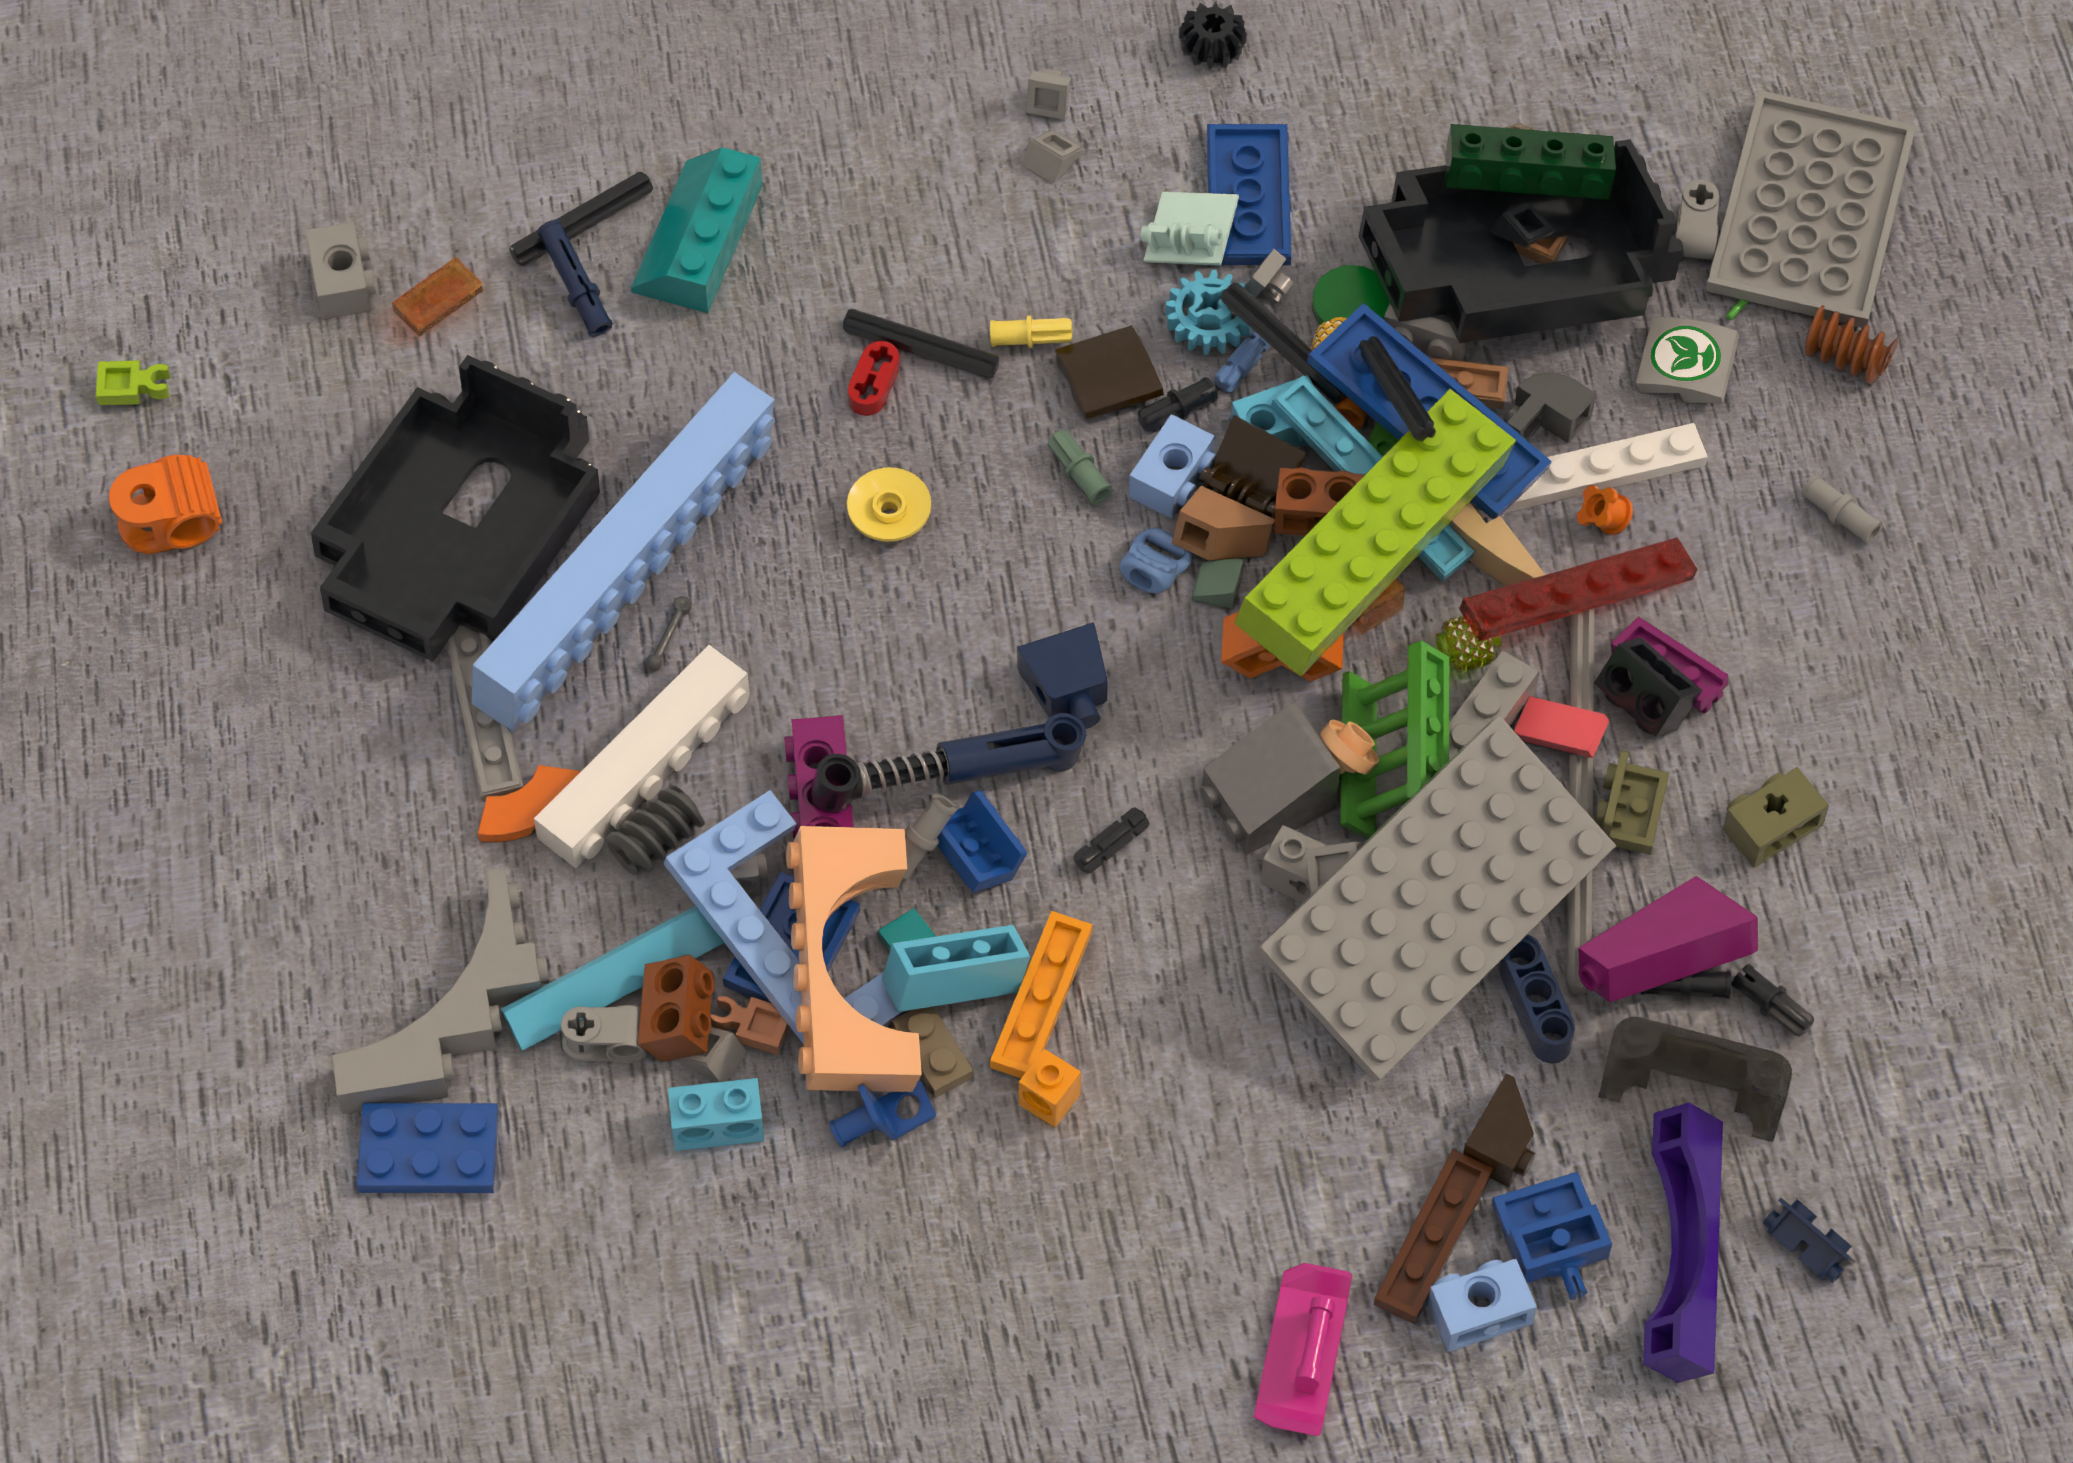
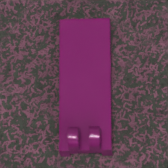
[1611,616,1728,714]

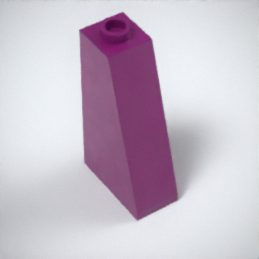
[1578,876,1758,1002]

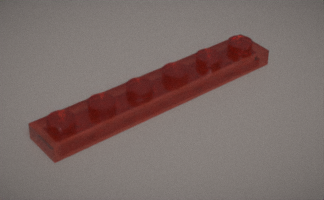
[1459,537,1698,642]

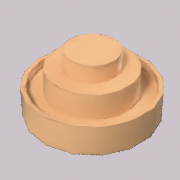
[1320,719,1379,775]

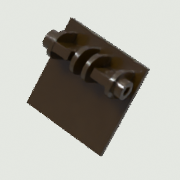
[1199,415,1307,527]

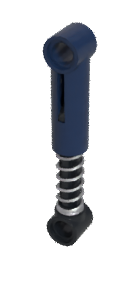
[811,713,1087,813]

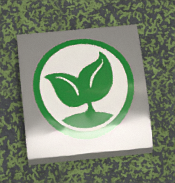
[1636,317,1739,403]

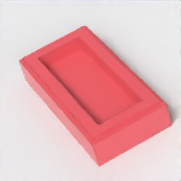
[1514,696,1609,758]

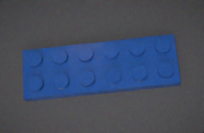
[1307,303,1552,520]

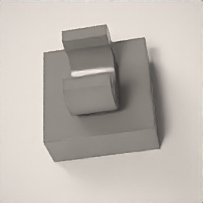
[1026,68,1071,120]
[1245,249,1293,304]

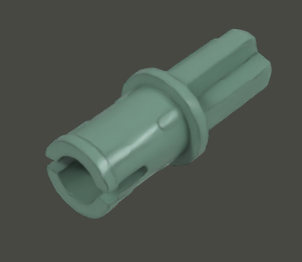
[1048,430,1113,505]

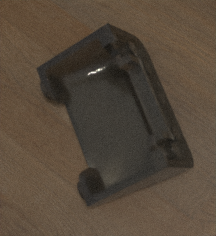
[1598,1017,1792,1142]

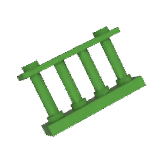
[1340,640,1449,840]

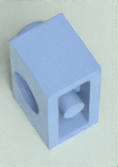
[1129,414,1217,519]
[1428,1259,1537,1352]

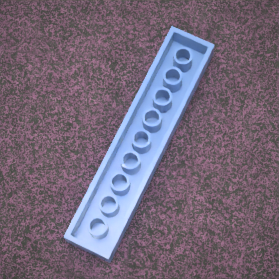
[471,372,775,732]

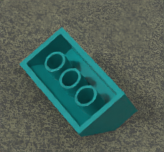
[631,147,763,313]

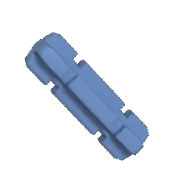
[1214,330,1271,393]

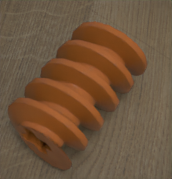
[1805,305,1899,384]

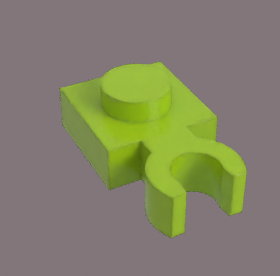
[96,360,170,405]

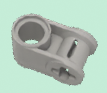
[1674,179,1719,260]
[561,1005,646,1063]

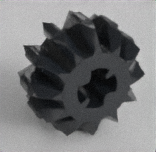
[1179,1,1247,70]

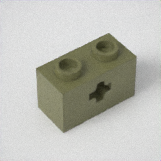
[1722,767,1829,868]

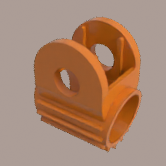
[109,455,223,554]

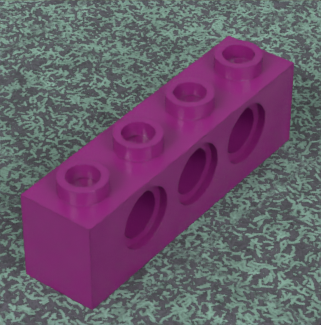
[784,715,854,838]

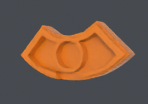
[478,765,581,842]

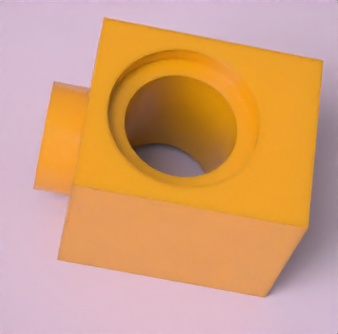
[1019,1049,1081,1128]

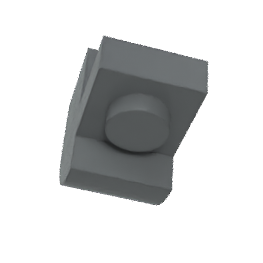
[1504,373,1596,443]

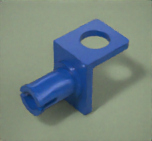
[829,1080,936,1147]

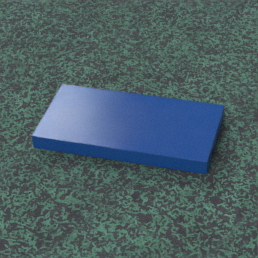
[1207,124,1291,265]

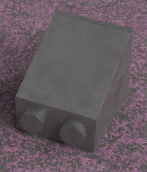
[1200,701,1340,855]

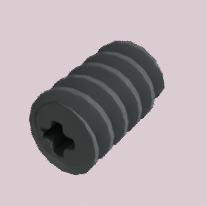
[606,786,705,875]

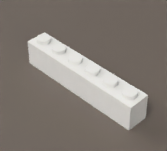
[534,645,750,868]

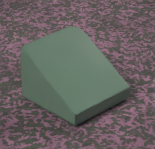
[1192,559,1244,609]

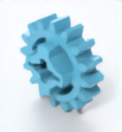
[1165,270,1253,355]

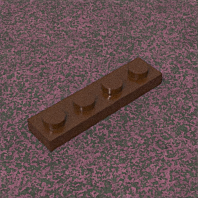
[1374,1149,1493,1324]

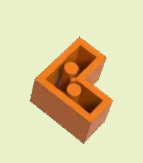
[1221,611,1344,682]

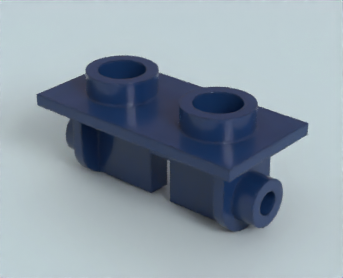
[1763,1197,1856,1283]

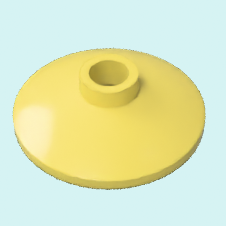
[847,467,931,542]

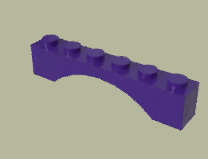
[1643,1102,1723,1383]

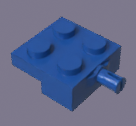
[1491,1172,1612,1300]

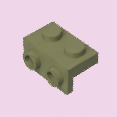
[1595,750,1669,855]

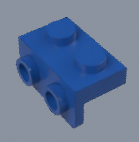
[937,790,1027,893]

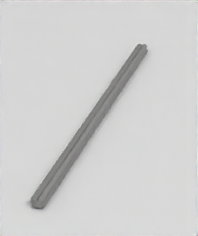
[1566,571,1595,994]

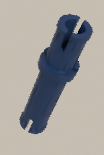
[537,219,613,337]

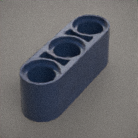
[1499,935,1575,1064]

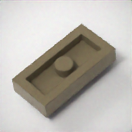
[891,1007,974,1098]

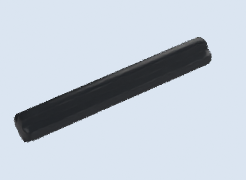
[509,172,653,266]
[1221,282,1347,403]
[843,308,999,378]
[1358,336,1436,442]

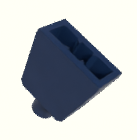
[1017,622,1108,729]

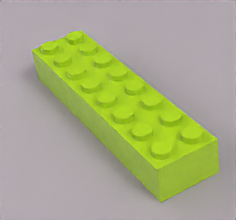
[1234,389,1516,677]

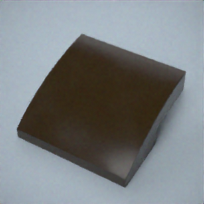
[1055,325,1164,420]

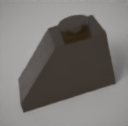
[1463,1073,1536,1188]

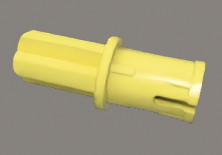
[990,315,1073,349]

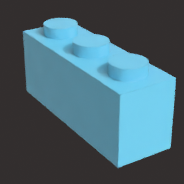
[882,925,1030,1012]

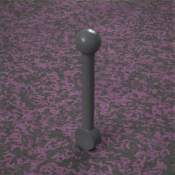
[646,596,691,671]

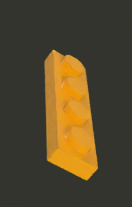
[990,911,1093,1078]

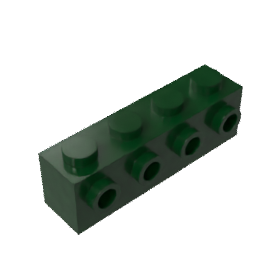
[1445,124,1616,200]

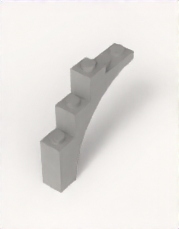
[332,867,550,1114]

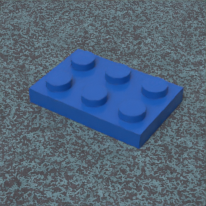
[723,871,860,1003]
[357,1103,499,1193]

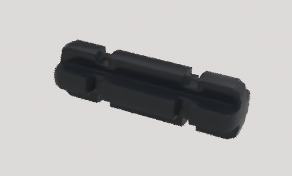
[1073,807,1150,874]

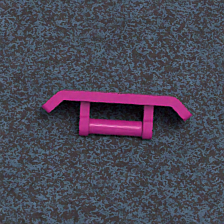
[1253,1263,1352,1436]

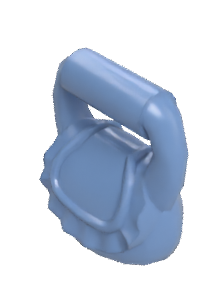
[1119,527,1193,594]

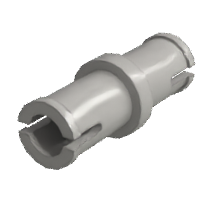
[1801,474,1883,544]
[903,794,957,879]

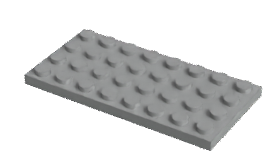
[1255,715,1616,1082]

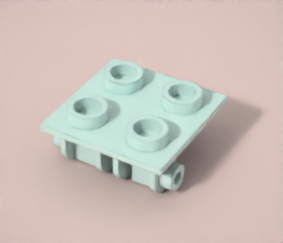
[1141,192,1239,266]

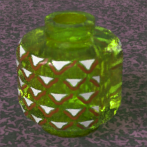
[1435,612,1502,673]

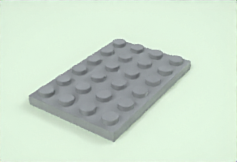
[1705,90,1916,328]

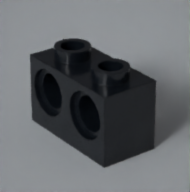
[1594,637,1703,737]

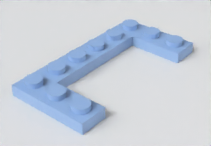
[663,790,910,1044]

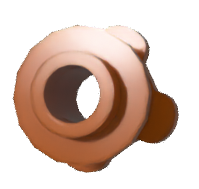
[1577,485,1633,535]

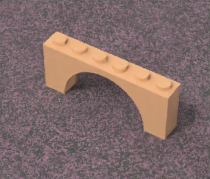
[786,826,922,1092]

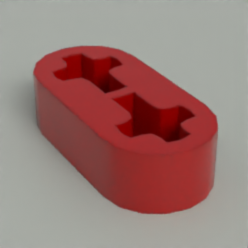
[848,341,900,416]

